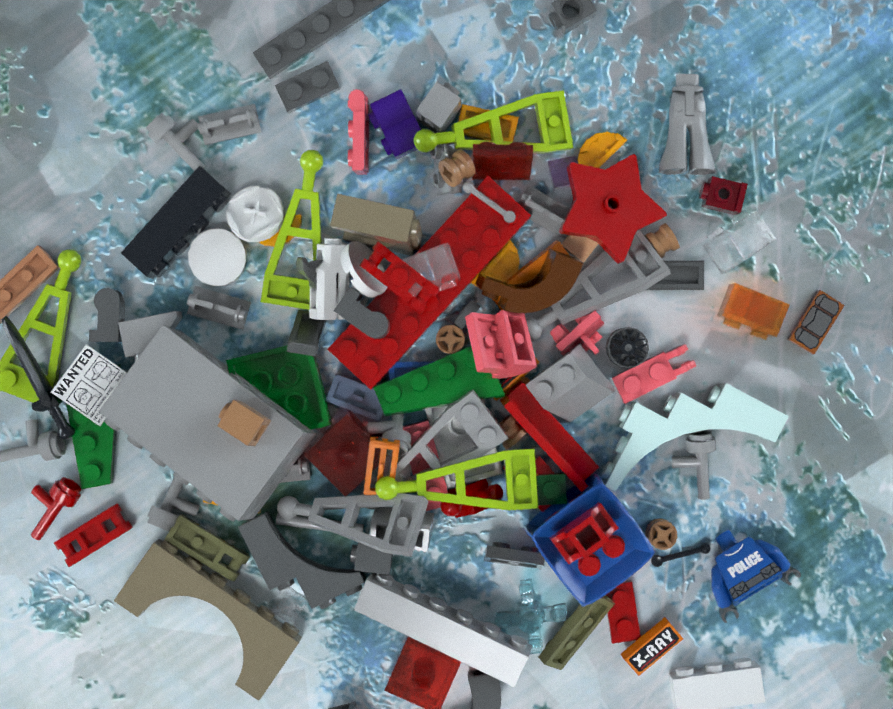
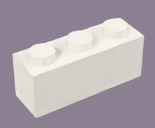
[668,658,765,709]

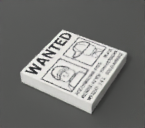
[51,344,127,426]

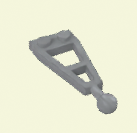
[526,230,671,341]
[361,389,508,509]
[277,493,429,557]

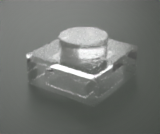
[268,586,308,626]

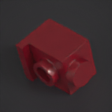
[699,176,748,215]

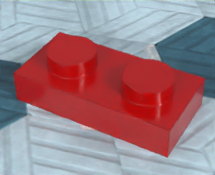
[606,580,641,644]

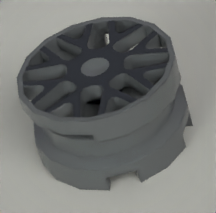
[605,327,649,368]

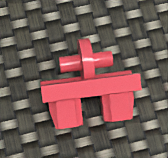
[550,311,604,356]

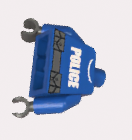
[711,530,801,623]

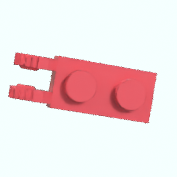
[348,89,369,175]
[611,344,697,404]

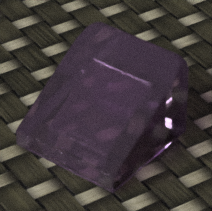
[547,156,578,190]

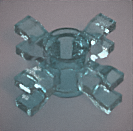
[494,579,567,654]

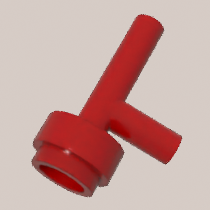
[31,477,81,540]

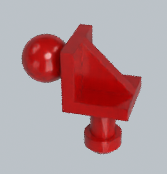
[440,478,503,518]

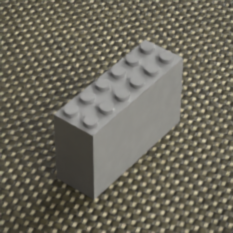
[98,325,316,522]

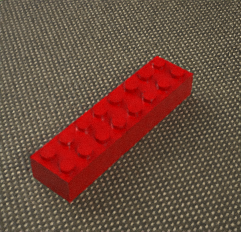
[327,176,532,390]

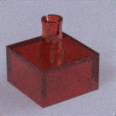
[304,410,388,497]
[384,636,461,709]

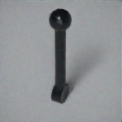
[651,543,711,567]

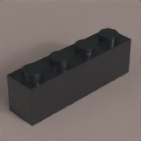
[121,166,231,279]

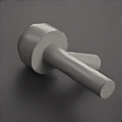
[146,113,205,171]
[367,413,411,457]
[0,420,67,462]
[672,430,716,500]
[147,477,200,531]

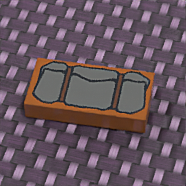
[787,290,845,355]

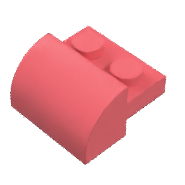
[465,310,537,379]

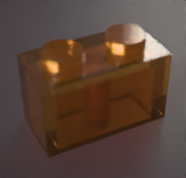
[716,283,790,341]

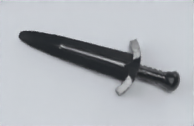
[1,316,75,440]

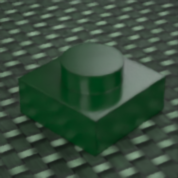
[536,473,567,505]

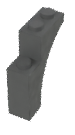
[238,511,366,609]

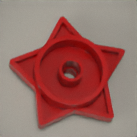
[559,154,667,264]

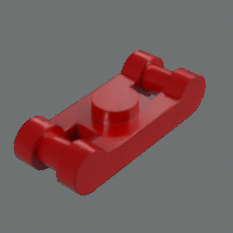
[359,241,440,314]
[54,503,133,567]

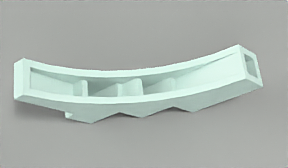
[601,383,789,491]

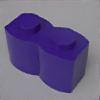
[368,89,421,160]

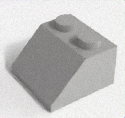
[526,344,615,422]

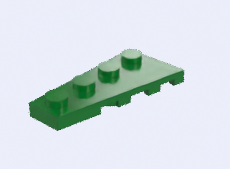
[373,346,505,416]
[61,364,121,489]

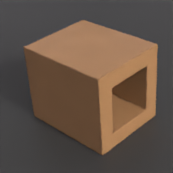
[217,400,271,446]

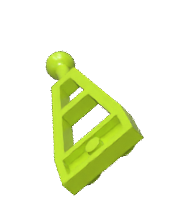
[414,90,574,154]
[260,150,323,310]
[0,249,81,403]
[375,448,538,511]

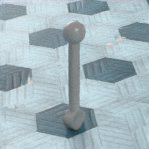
[463,181,516,223]

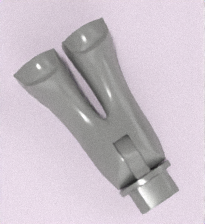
[658,74,715,175]

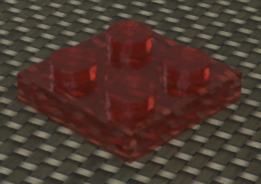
[472,141,533,180]

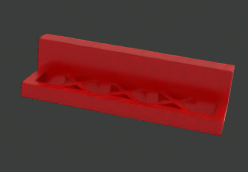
[500,381,599,492]

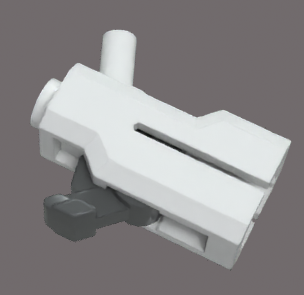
[296,238,350,320]

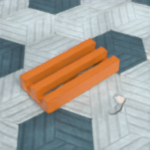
[363,437,400,495]

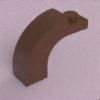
[475,249,584,313]

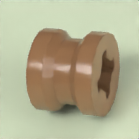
[438,150,475,187]
[644,223,680,258]
[436,325,465,354]
[499,414,527,450]
[645,518,678,550]

